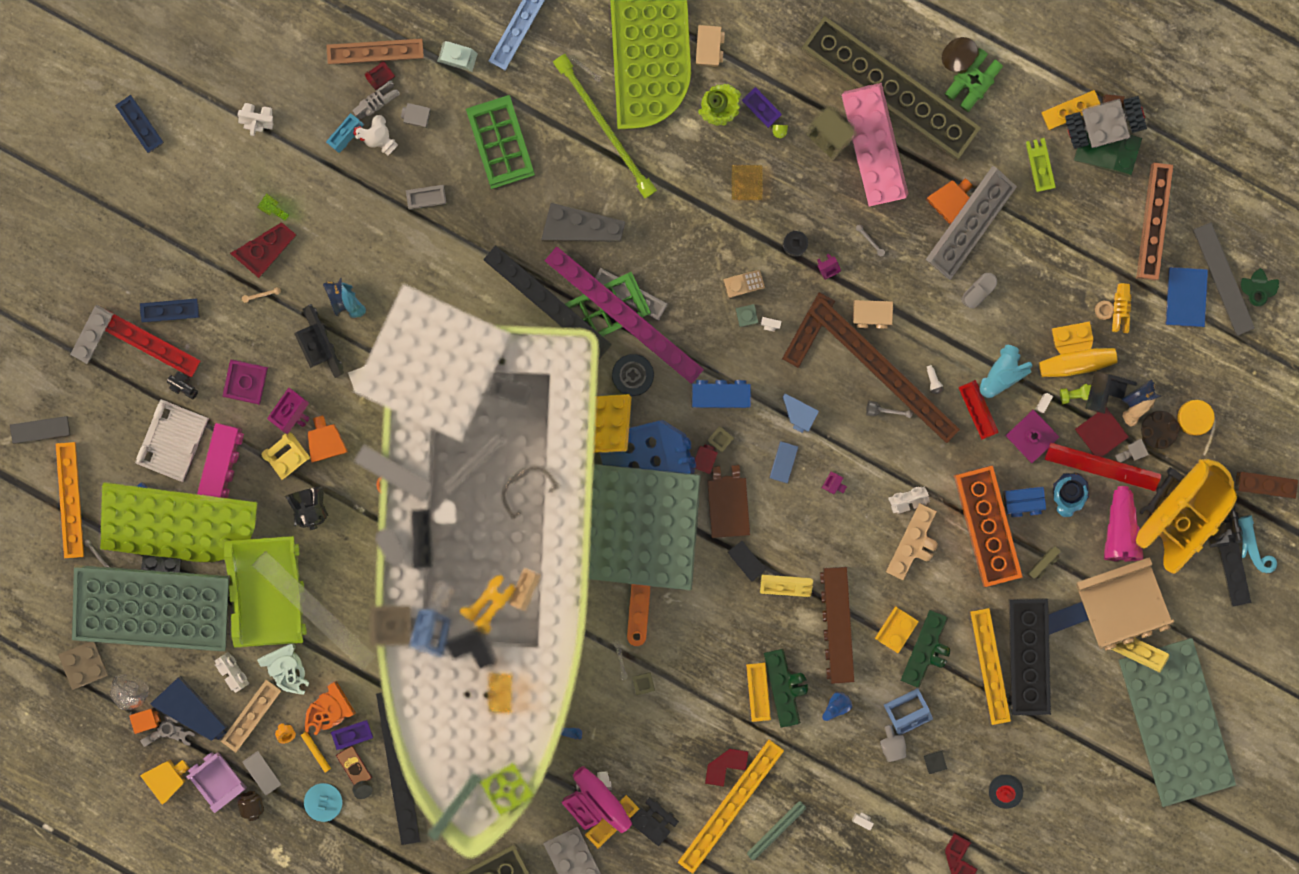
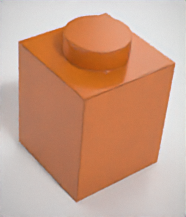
[129,707,161,734]

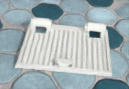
[135,399,209,482]

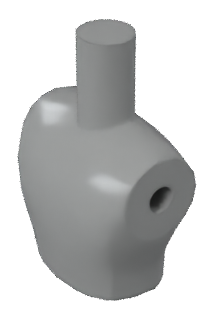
[880,724,907,762]

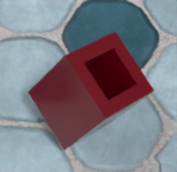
[694,444,718,474]

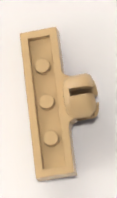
[886,503,938,580]

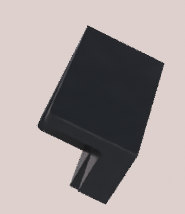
[1085,372,1137,414]
[443,625,498,670]

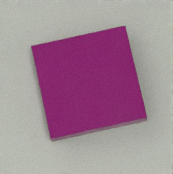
[222,359,268,405]

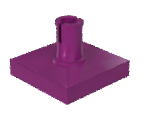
[267,387,309,435]
[1005,409,1059,464]

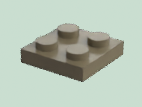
[370,606,411,646]
[58,642,109,690]

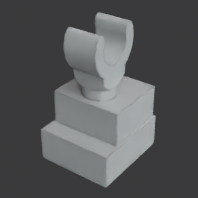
[1115,438,1149,462]

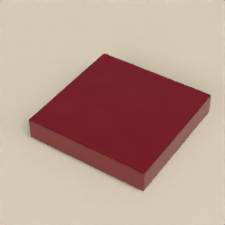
[1075,407,1128,457]

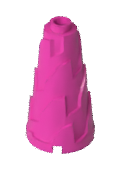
[1104,486,1143,562]

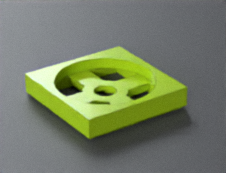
[480,762,534,817]

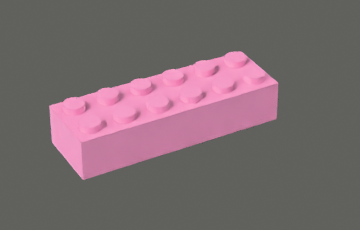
[842,83,908,206]

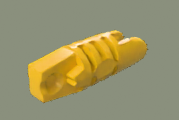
[1112,283,1131,333]

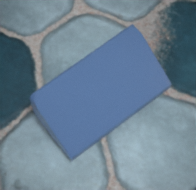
[769,441,798,483]

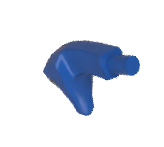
[822,691,853,721]

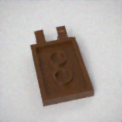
[708,465,750,538]

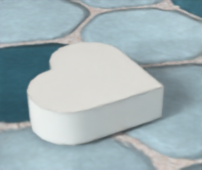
[433,500,456,524]

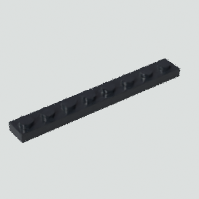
[483,245,612,359]
[376,692,421,845]

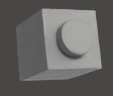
[401,103,431,129]

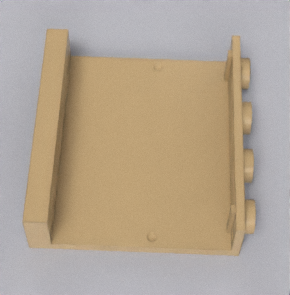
[1076,557,1174,651]

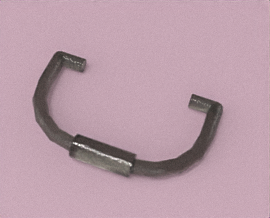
[501,466,559,519]

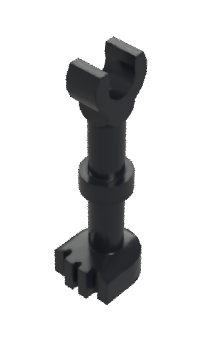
[1139,467,1184,519]

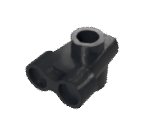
[167,371,198,400]

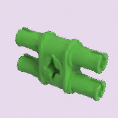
[945,48,1003,112]

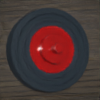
[989,774,1024,809]

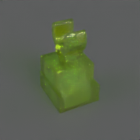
[257,193,289,221]

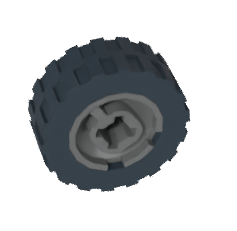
[612,354,654,396]

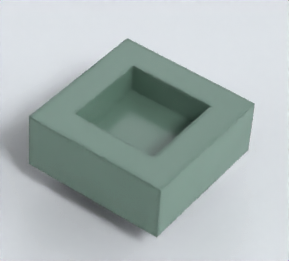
[735,304,758,327]

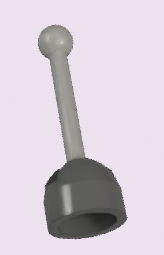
[866,401,913,418]

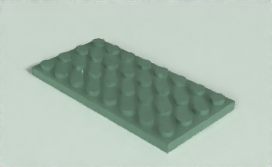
[72,565,229,652]
[1118,638,1236,807]

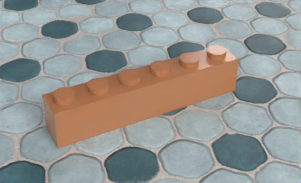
[1136,163,1173,281]

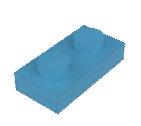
[326,113,364,153]

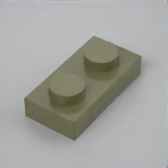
[1027,546,1061,579]

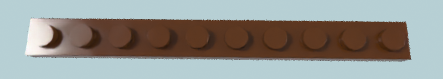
[807,297,960,443]

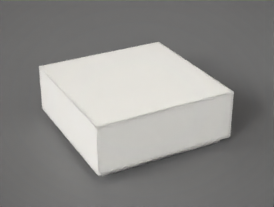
[1036,393,1053,413]

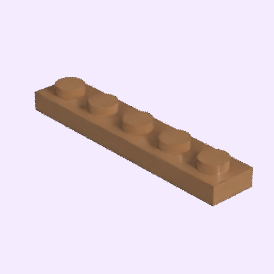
[327,39,424,65]

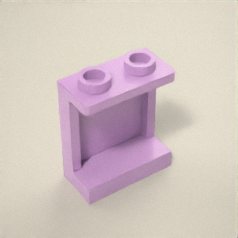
[186,752,247,813]

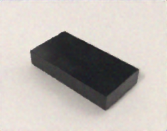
[727,540,766,582]

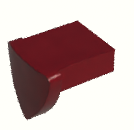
[364,61,395,90]

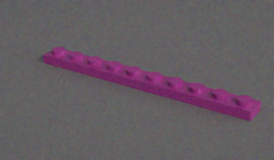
[545,246,704,384]

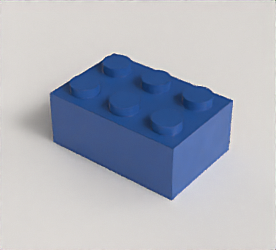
[692,380,751,408]

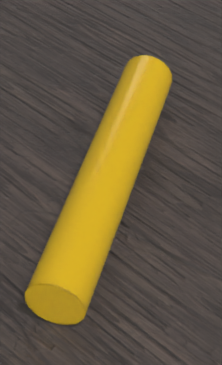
[300,732,331,773]

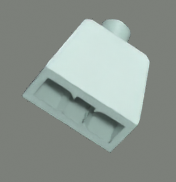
[437,41,478,72]

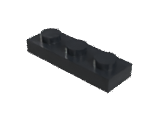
[411,509,433,569]

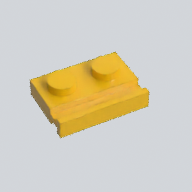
[875,606,919,653]

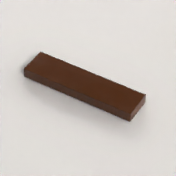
[782,292,835,368]

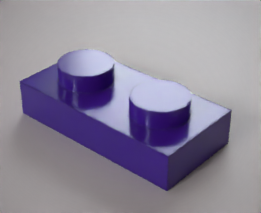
[742,87,782,128]
[331,719,374,750]

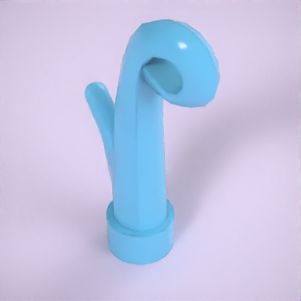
[1238,515,1277,573]

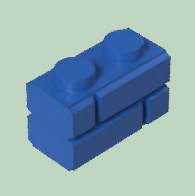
[1004,487,1046,517]

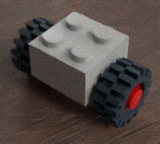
[1065,96,1147,149]

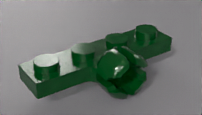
[900,610,950,688]
[764,648,808,728]

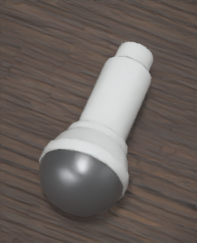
[927,365,943,394]

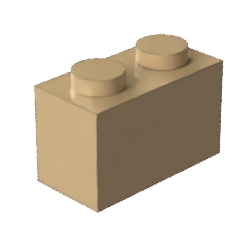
[695,25,725,67]
[853,300,893,329]

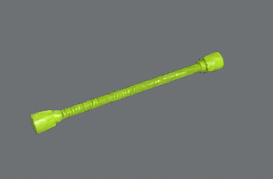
[553,54,657,199]

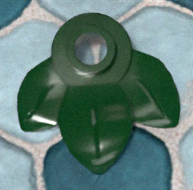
[1241,268,1279,307]

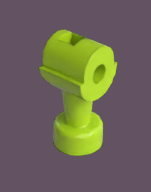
[1059,384,1091,404]

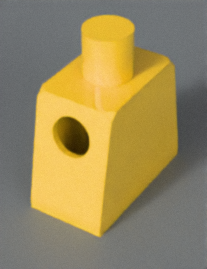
[140,760,190,805]

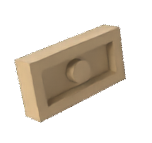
[509,568,541,611]

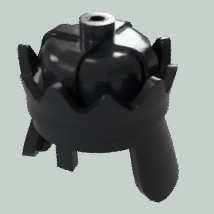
[285,486,329,530]

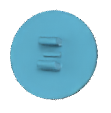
[304,783,342,822]

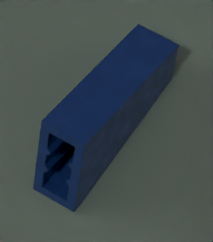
[150,676,228,741]

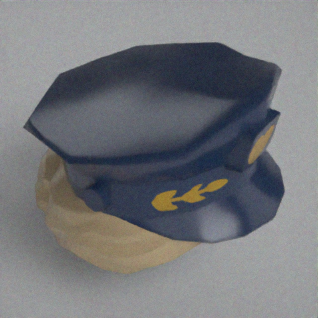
[1121,380,1161,426]

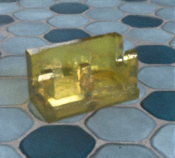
[487,672,513,713]

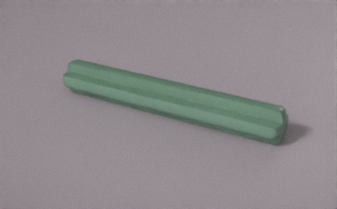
[428,773,482,841]
[747,801,806,861]

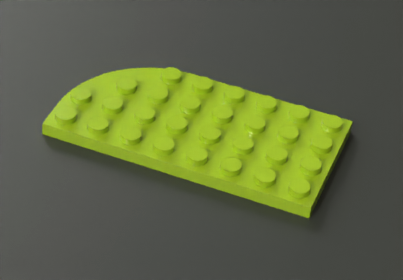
[610,0,691,130]
[100,482,257,562]

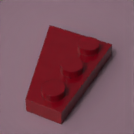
[230,222,297,279]

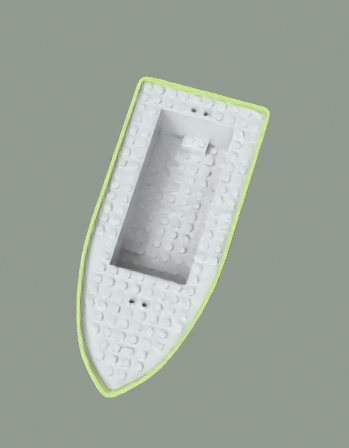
[376,326,598,858]

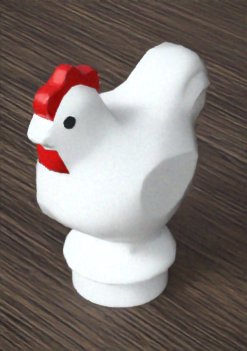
[353,115,398,156]

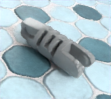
[352,81,400,120]

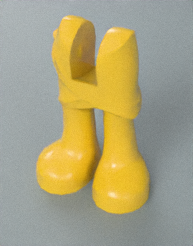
[459,575,516,635]

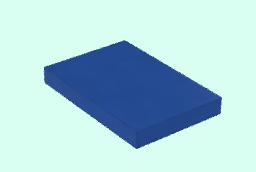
[1165,267,1208,327]

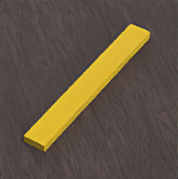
[678,739,784,874]

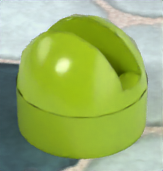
[772,125,788,138]

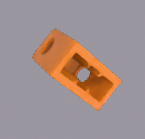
[926,178,973,225]
[308,415,348,463]

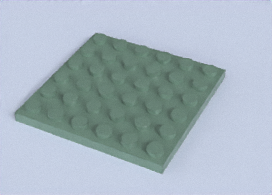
[588,464,701,590]

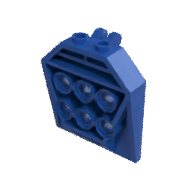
[600,420,696,474]

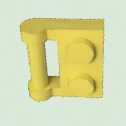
[261,432,310,480]

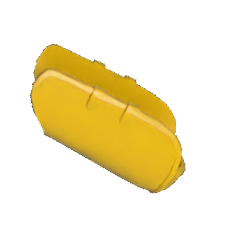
[1136,459,1237,574]

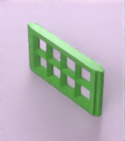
[466,95,535,189]
[565,272,651,336]

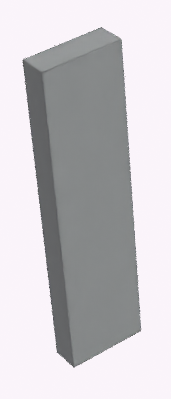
[595,268,668,321]
[354,445,432,501]

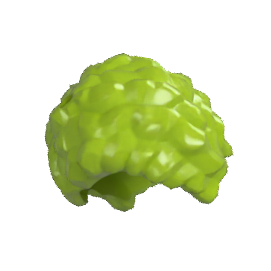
[698,84,741,126]

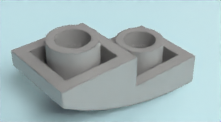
[242,751,281,796]

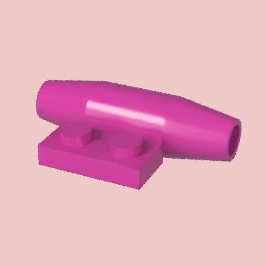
[561,766,632,833]

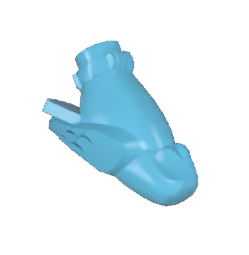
[980,345,1032,398]

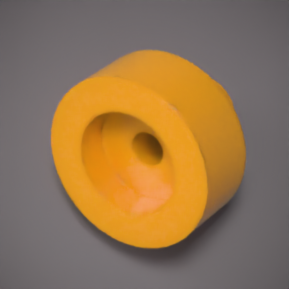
[275,723,296,744]

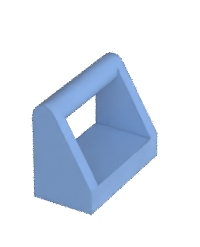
[410,609,451,657]
[884,688,933,735]

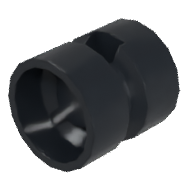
[782,231,808,257]

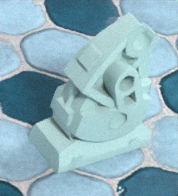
[257,643,309,694]

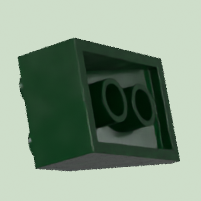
[1073,125,1142,177]

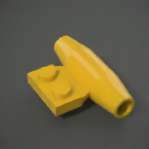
[1039,322,1118,377]

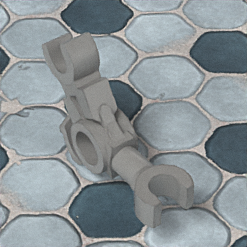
[140,715,195,747]

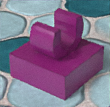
[817,254,841,280]
[822,472,847,494]

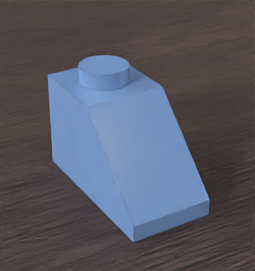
[782,394,819,433]

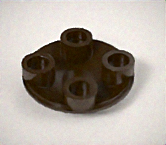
[942,37,979,74]
[1141,411,1180,449]

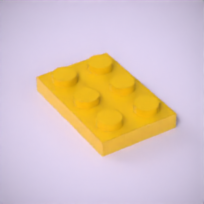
[593,394,632,453]

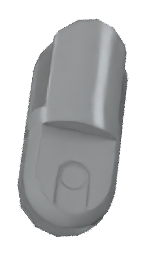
[961,273,997,309]

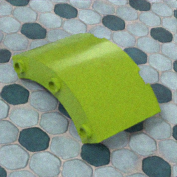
[224,536,307,648]

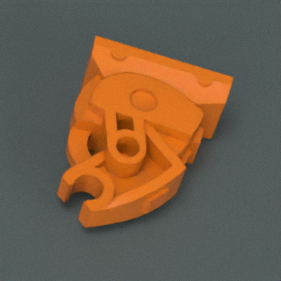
[305,681,356,735]

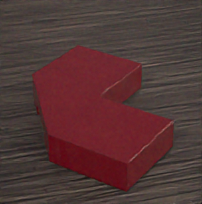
[705,748,749,787]
[944,833,978,874]

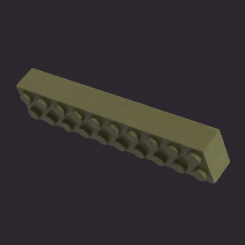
[801,16,981,161]

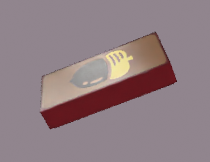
[336,745,372,785]

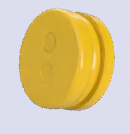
[1177,400,1215,435]

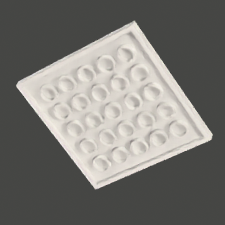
[353,284,511,441]

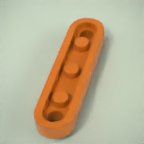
[627,584,651,646]

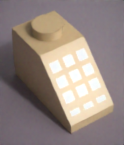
[723,270,765,299]

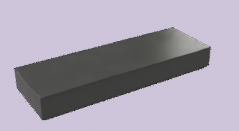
[10,416,70,444]

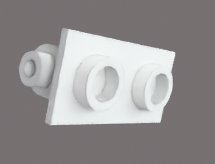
[888,487,930,514]
[215,652,249,693]

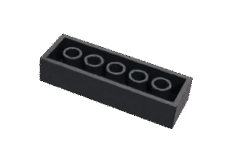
[1008,598,1051,715]

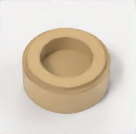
[1094,301,1114,320]

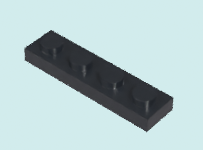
[1218,528,1251,607]

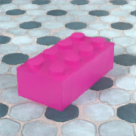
[197,423,244,499]

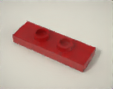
[958,380,999,440]

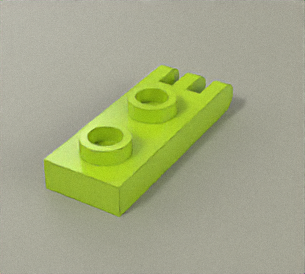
[1025,138,1056,192]

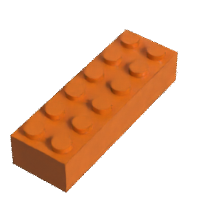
[953,465,1022,587]

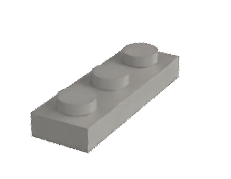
[70,305,114,364]

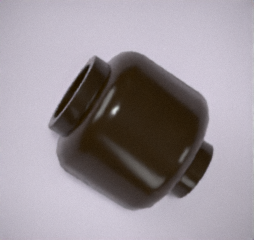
[237,791,264,821]

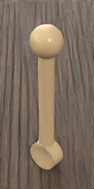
[242,287,281,303]

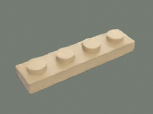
[220,679,282,753]

